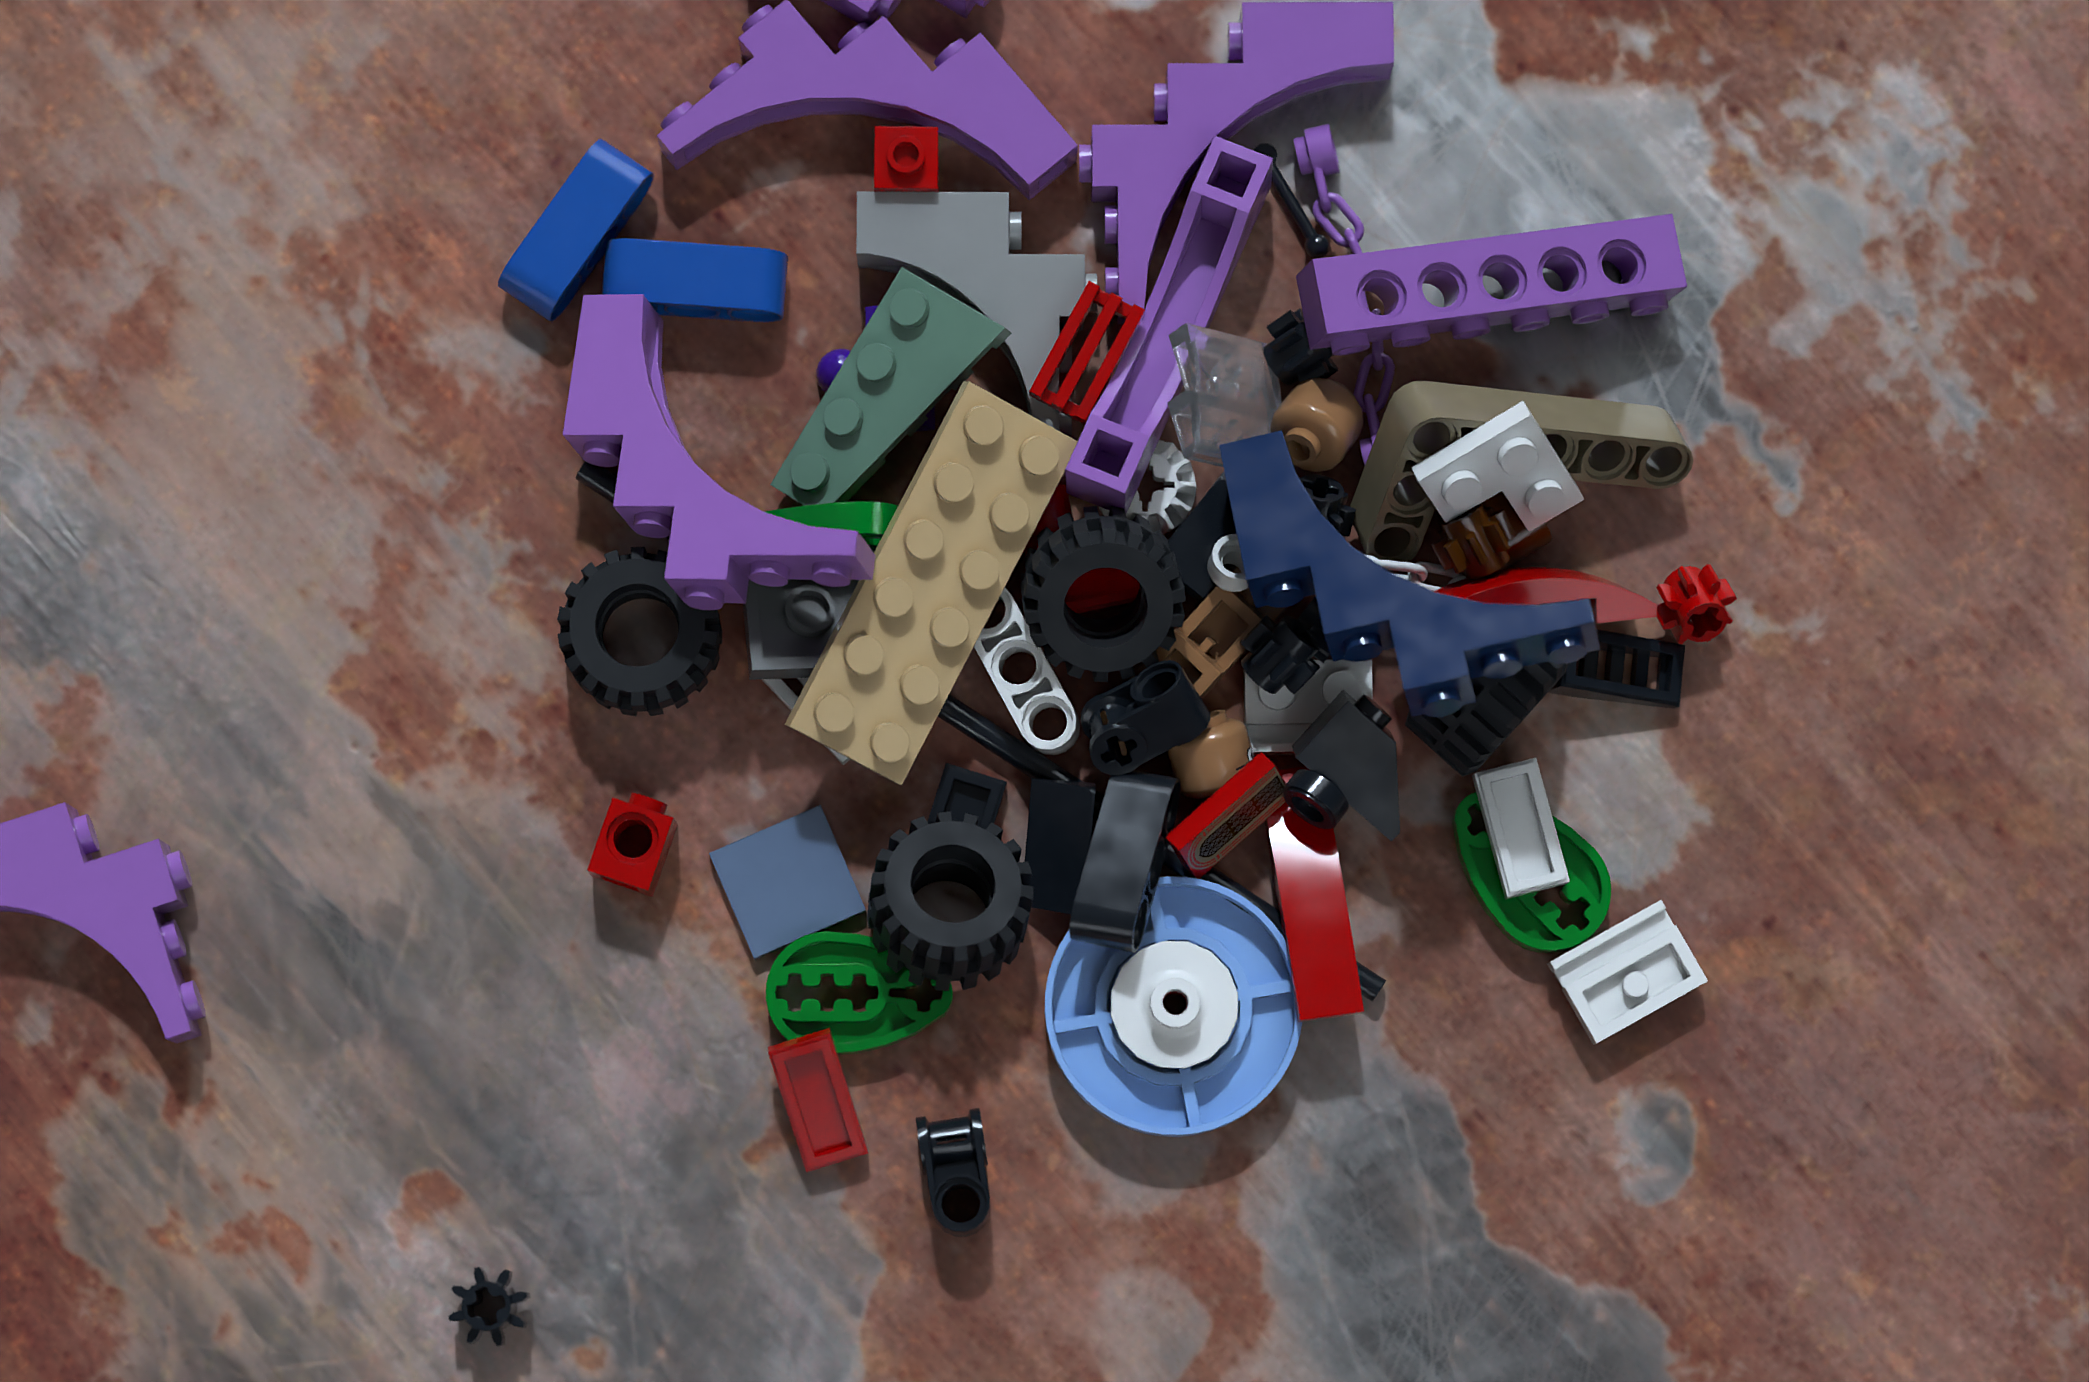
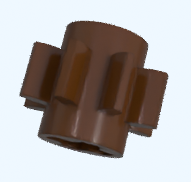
[1431,503,1517,580]

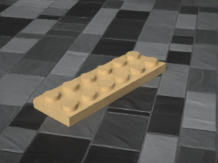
[785,381,1078,785]

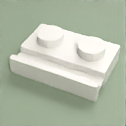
[1243,659,1373,756]
[1547,900,1708,1045]

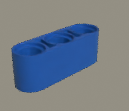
[498,139,654,322]
[602,238,788,322]

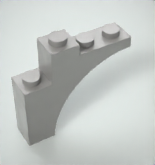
[856,191,1097,435]

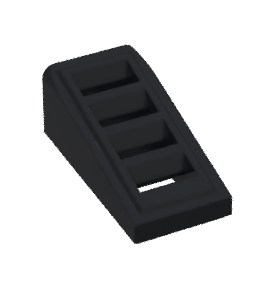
[1548,629,1685,709]

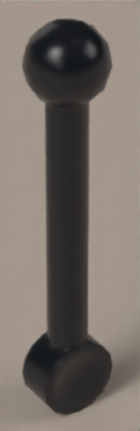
[1253,143,1330,259]

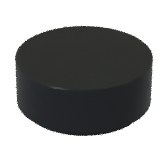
[1283,769,1349,829]

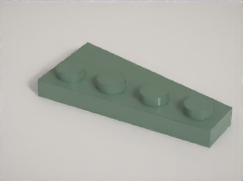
[770,267,1012,506]

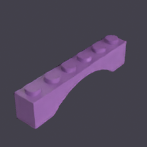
[1065,136,1273,514]

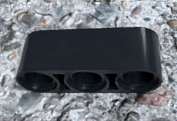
[1069,770,1181,953]

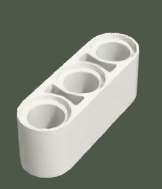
[974,587,1080,755]

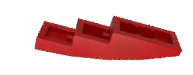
[1264,766,1364,1022]

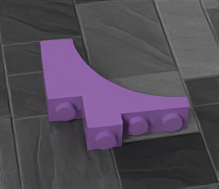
[0,802,206,1044]

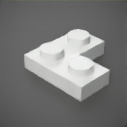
[1411,401,1584,532]

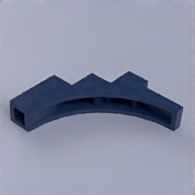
[1219,430,1600,717]

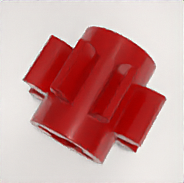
[1656,564,1737,644]

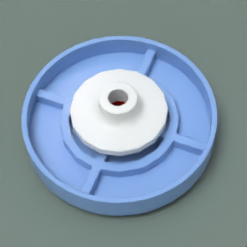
[1044,876,1302,1137]

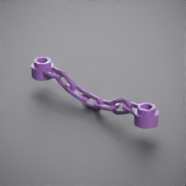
[1294,124,1395,466]

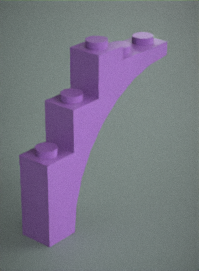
[657,0,1078,200]
[1079,2,1394,324]
[563,294,875,610]

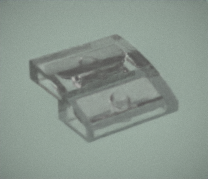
[1167,323,1281,467]

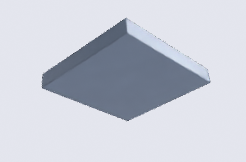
[709,805,866,960]

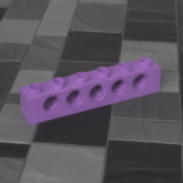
[1296,214,1687,355]

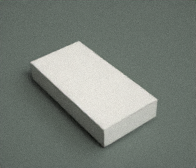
[1472,758,1570,899]

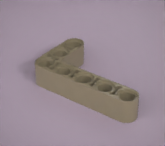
[1350,381,1693,562]

